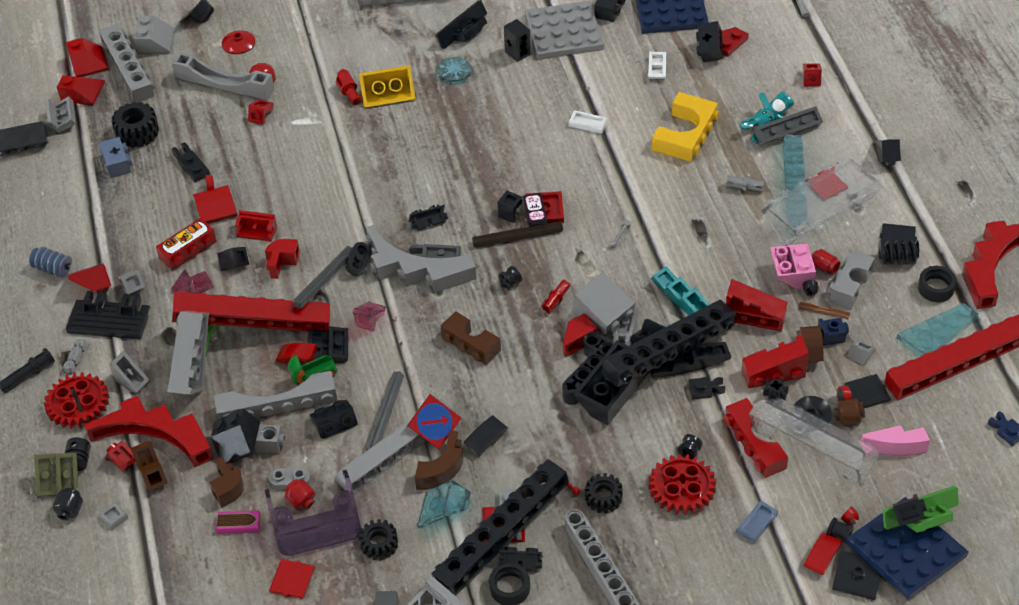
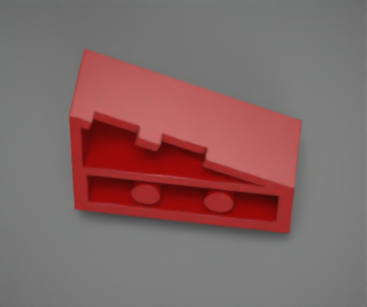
[726,279,788,332]
[741,335,809,388]

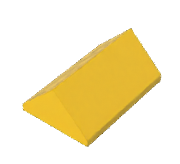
[359,65,416,108]

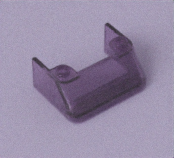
[265,470,361,556]

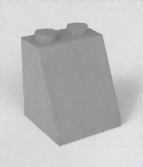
[572,272,635,335]

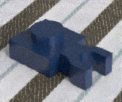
[988,411,1019,447]

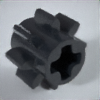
[763,378,789,404]

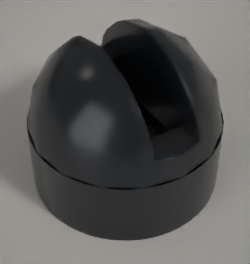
[802,280,818,296]

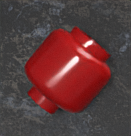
[285,479,315,510]

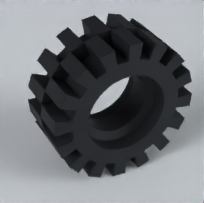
[585,473,623,514]
[359,519,398,560]

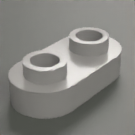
[269,468,311,490]

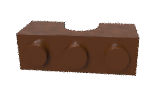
[441,311,501,365]

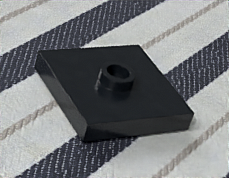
[832,550,881,600]

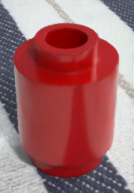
[812,249,841,275]

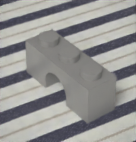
[828,250,875,309]

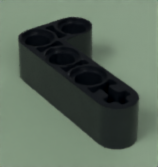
[562,332,614,405]

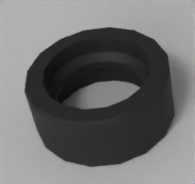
[918,265,957,302]
[489,563,530,605]

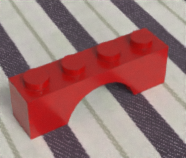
[724,398,788,478]

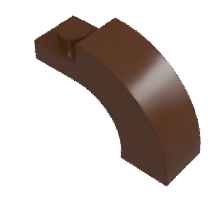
[415,430,464,490]

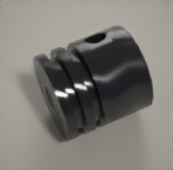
[64,437,91,471]

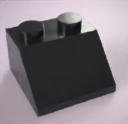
[211,409,260,464]

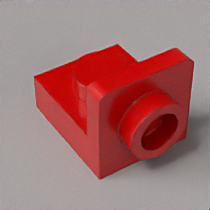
[802,63,822,86]
[248,99,274,125]
[105,440,136,472]

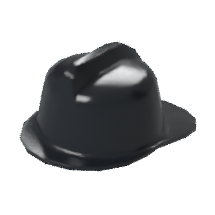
[178,0,214,23]

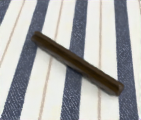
[472,221,563,247]

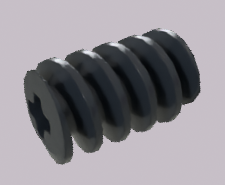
[878,240,919,264]

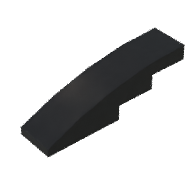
[650,342,732,378]

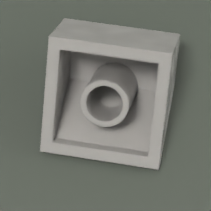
[133,16,175,54]

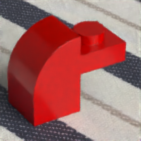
[265,239,300,279]

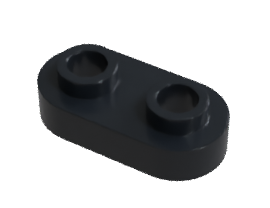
[345,242,371,276]

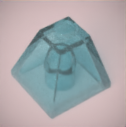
[417,480,471,528]

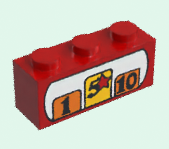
[156,218,217,270]

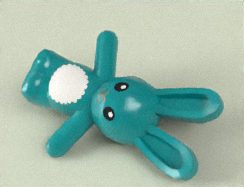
[739,91,794,143]

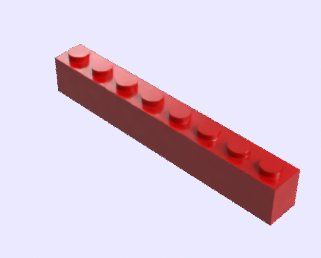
[172,292,330,332]
[884,314,1019,401]

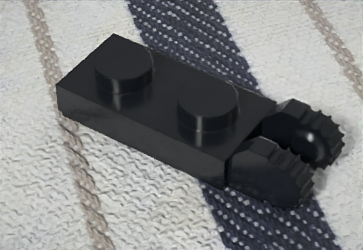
[171,142,210,183]

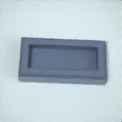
[737,501,778,543]

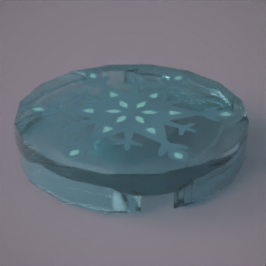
[437,57,471,85]

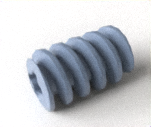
[29,246,72,277]

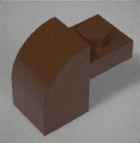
[797,326,824,362]
[131,440,168,491]
[209,457,244,508]

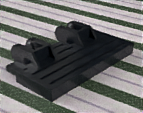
[66,291,150,340]

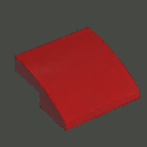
[193,185,238,224]

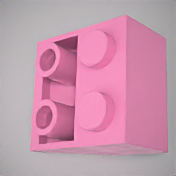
[770,243,816,289]

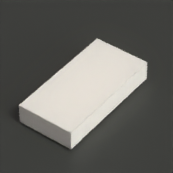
[568,110,607,134]

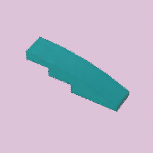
[651,266,710,315]

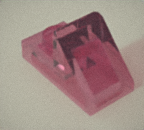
[171,269,214,294]
[353,301,386,332]

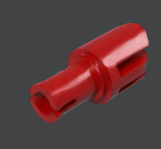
[336,69,362,105]

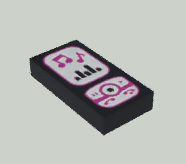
[523,193,547,227]

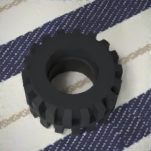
[112,102,159,148]

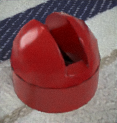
[840,506,859,525]

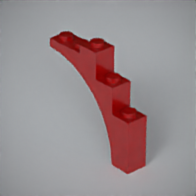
[962,220,1019,309]
[84,396,213,467]

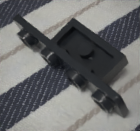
[435,0,487,49]

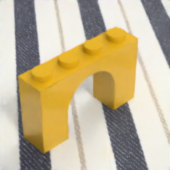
[652,92,720,162]

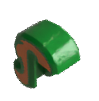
[287,355,337,386]

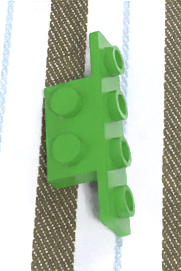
[883,486,959,533]

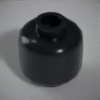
[52,488,83,520]

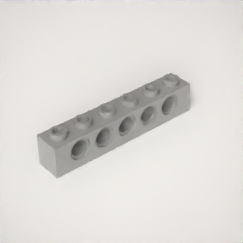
[98,24,155,103]

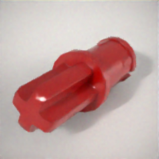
[541,280,570,313]

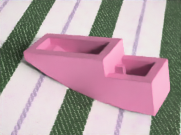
[860,425,930,455]

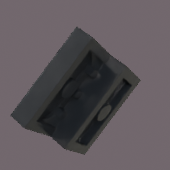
[307,326,348,364]

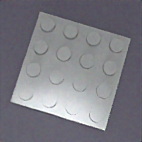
[525,1,604,59]

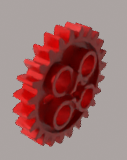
[44,372,110,429]
[648,454,716,515]

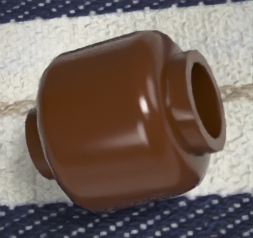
[834,398,865,426]

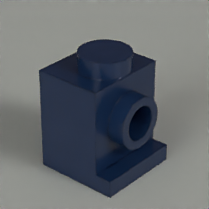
[818,318,849,346]

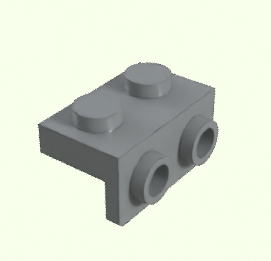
[46,96,76,133]

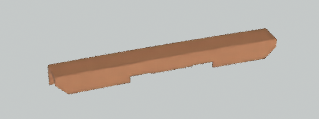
[798,301,850,319]

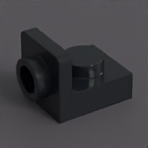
[892,494,927,526]

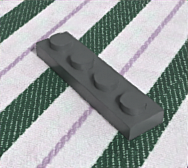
[753,106,823,146]

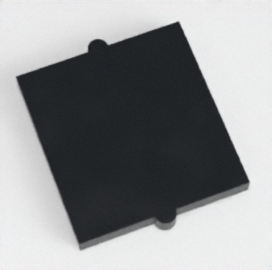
[880,223,917,245]
[844,374,891,408]

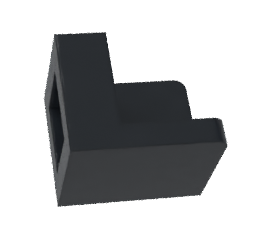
[497,191,523,223]
[217,247,250,271]

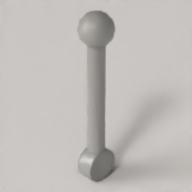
[610,220,631,248]

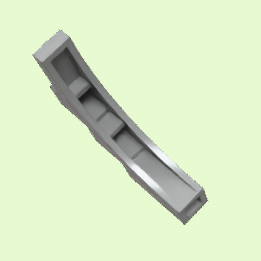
[365,225,477,293]

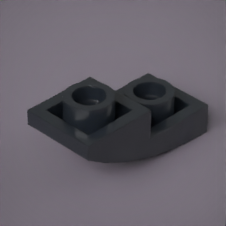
[463,415,508,456]

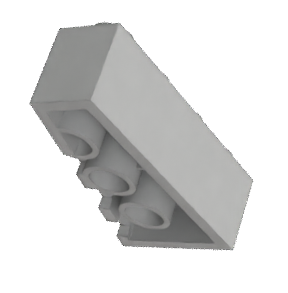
[167,310,209,395]

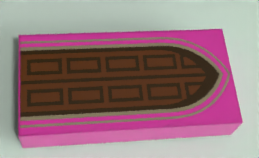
[216,511,260,533]

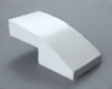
[648,52,666,79]

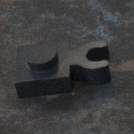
[689,377,725,400]

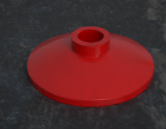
[222,30,255,54]

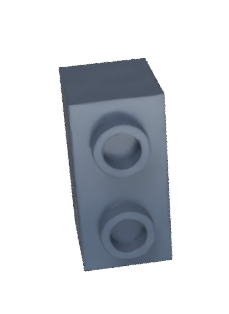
[99,137,132,178]

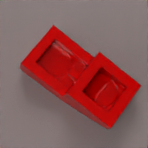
[276,342,317,364]
[803,532,842,575]

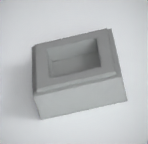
[98,502,129,530]

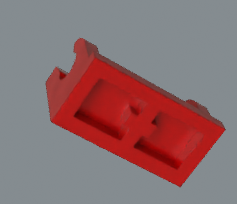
[235,210,277,242]

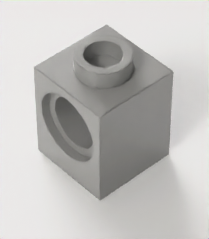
[117,269,146,294]
[255,424,285,454]

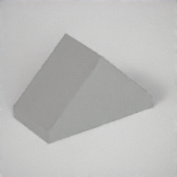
[109,351,149,393]

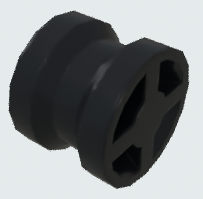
[498,266,522,290]
[677,434,703,460]

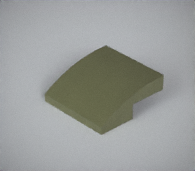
[34,453,78,496]

